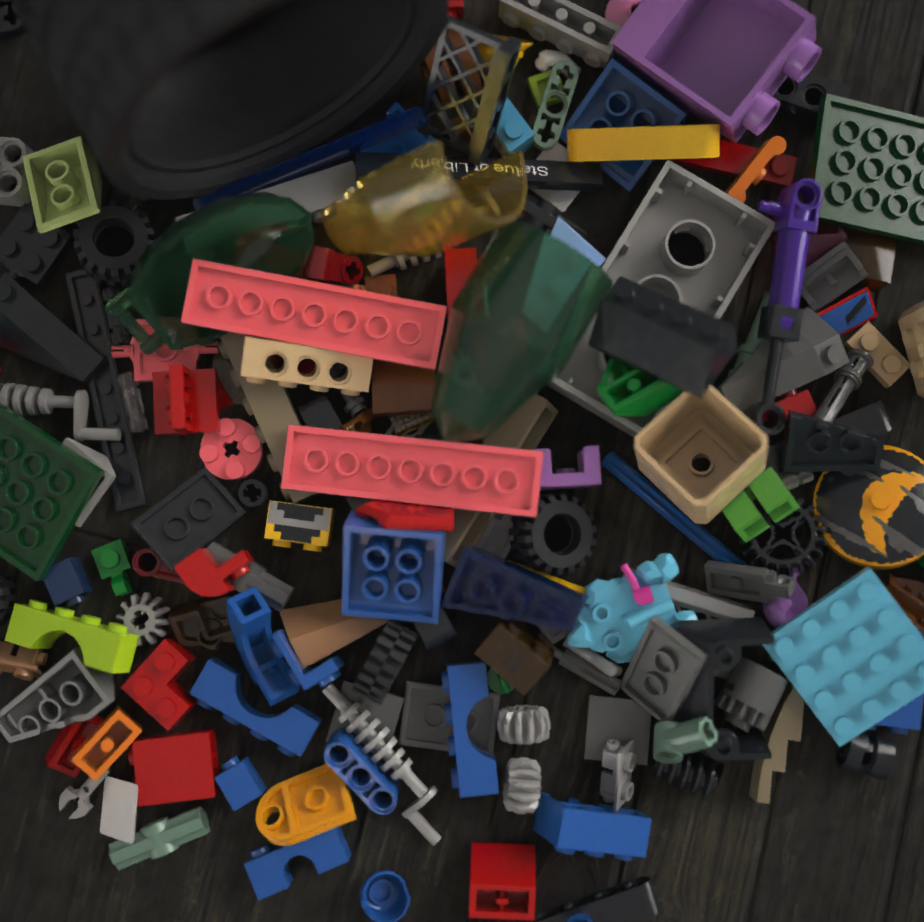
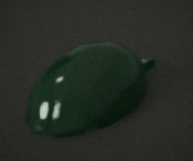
[105,191,315,355]

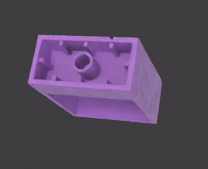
[611,0,822,143]

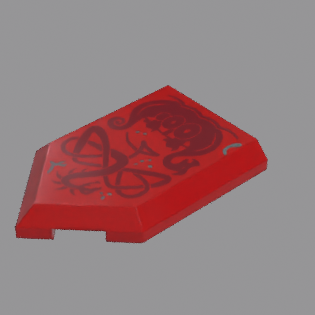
[355,499,454,532]

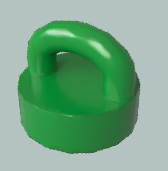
[487,667,515,694]

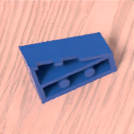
[533,792,652,861]

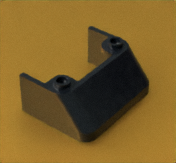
[669,617,775,761]

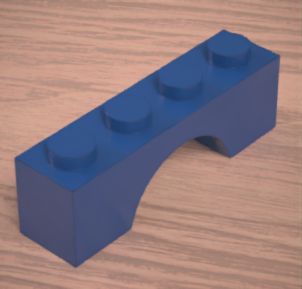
[189,657,323,757]
[441,660,499,798]

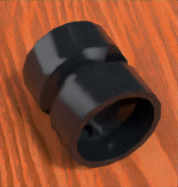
[835,732,896,781]

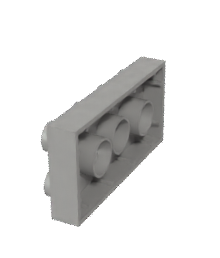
[537,159,775,438]

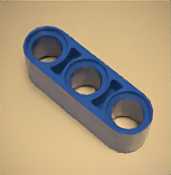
[324,729,400,815]

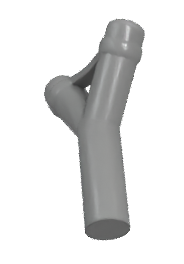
[563,638,623,677]

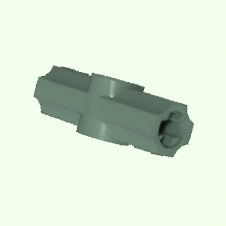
[109,806,210,870]

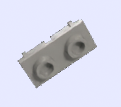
[600,739,637,811]

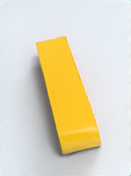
[567,124,720,162]

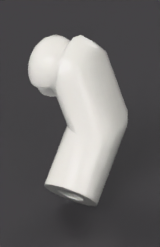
[535,50,581,80]

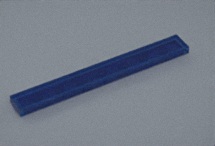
[192,106,430,211]

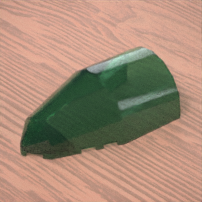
[431,218,613,443]

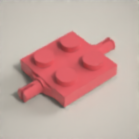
[111,317,220,383]

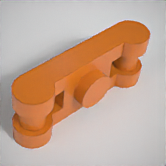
[725,136,787,203]

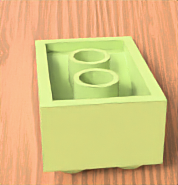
[22,136,102,234]

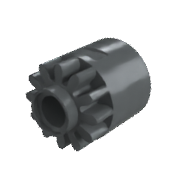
[714,656,789,732]

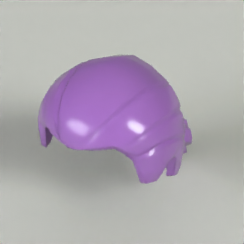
[762,559,808,628]

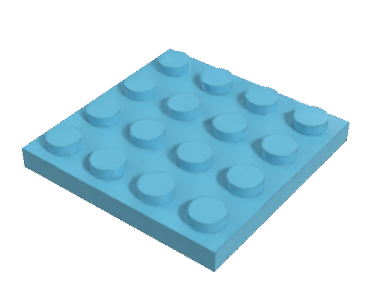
[763,566,924,747]

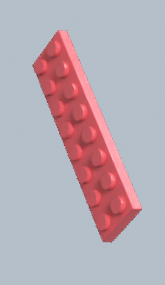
[181,259,447,370]
[281,425,544,517]

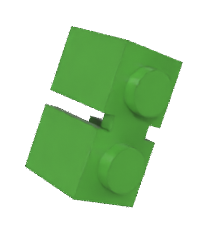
[722,467,800,543]

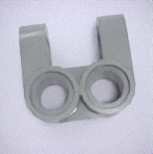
[0,137,34,207]

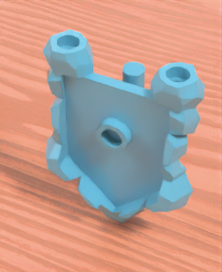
[566,553,698,663]

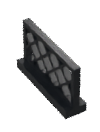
[418,15,522,166]

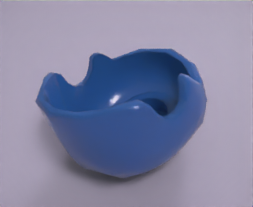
[359,870,411,922]

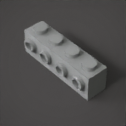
[498,0,622,69]

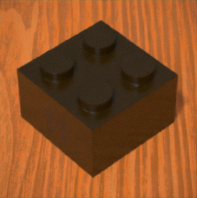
[474,610,555,696]

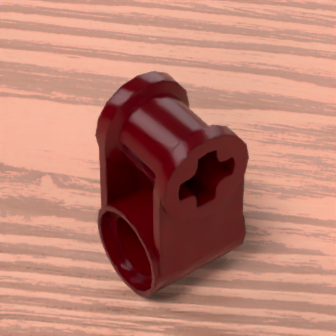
[302,245,363,285]

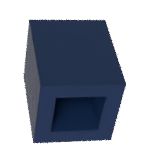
[44,557,93,608]

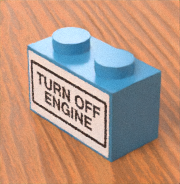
[473,97,535,159]

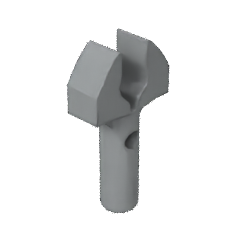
[59,768,110,819]

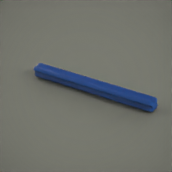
[601,452,749,566]

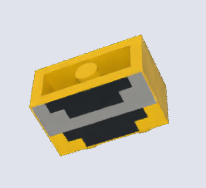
[264,500,336,552]

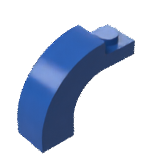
[227,586,300,706]

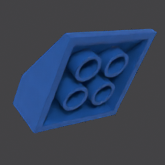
[559,58,691,192]
[342,511,446,624]

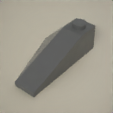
[718,307,850,412]
[0,647,115,743]

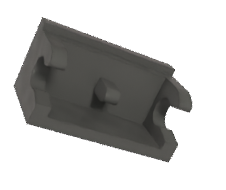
[801,241,869,313]

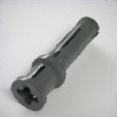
[813,349,874,422]

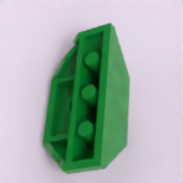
[597,357,684,416]

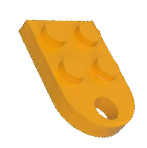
[256,763,357,846]

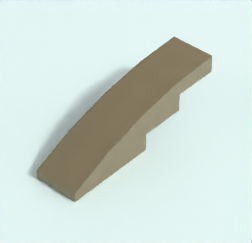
[749,679,804,804]

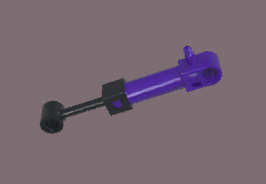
[744,178,823,435]

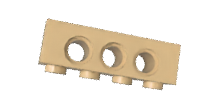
[240,335,373,396]

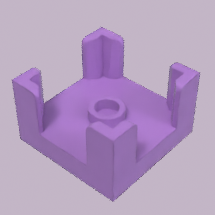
[533,445,602,491]

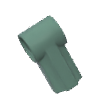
[653,716,717,764]

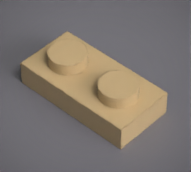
[843,321,910,388]

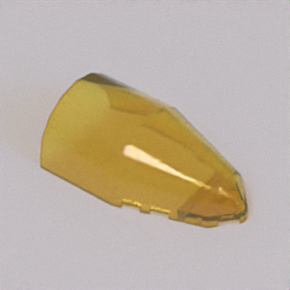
[321,141,528,257]

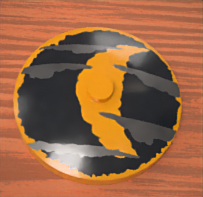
[813,445,924,569]

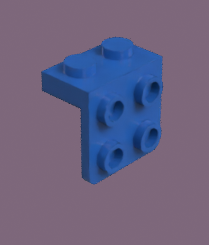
[271,628,345,690]

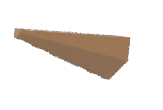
[279,584,445,668]

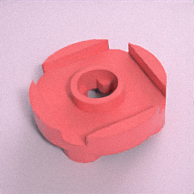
[199,418,264,480]

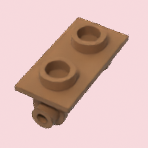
[0,641,48,681]

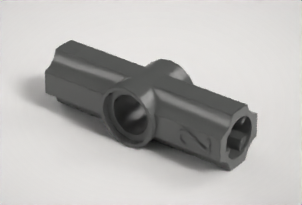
[207,541,295,612]

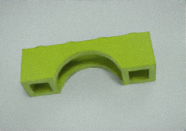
[5,599,139,674]

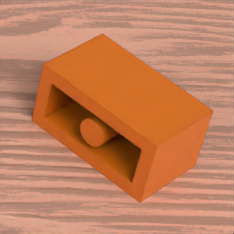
[71,705,142,781]

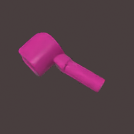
[620,563,654,605]

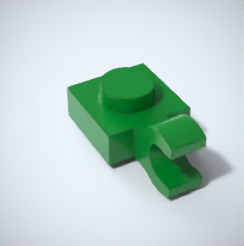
[91,539,134,597]

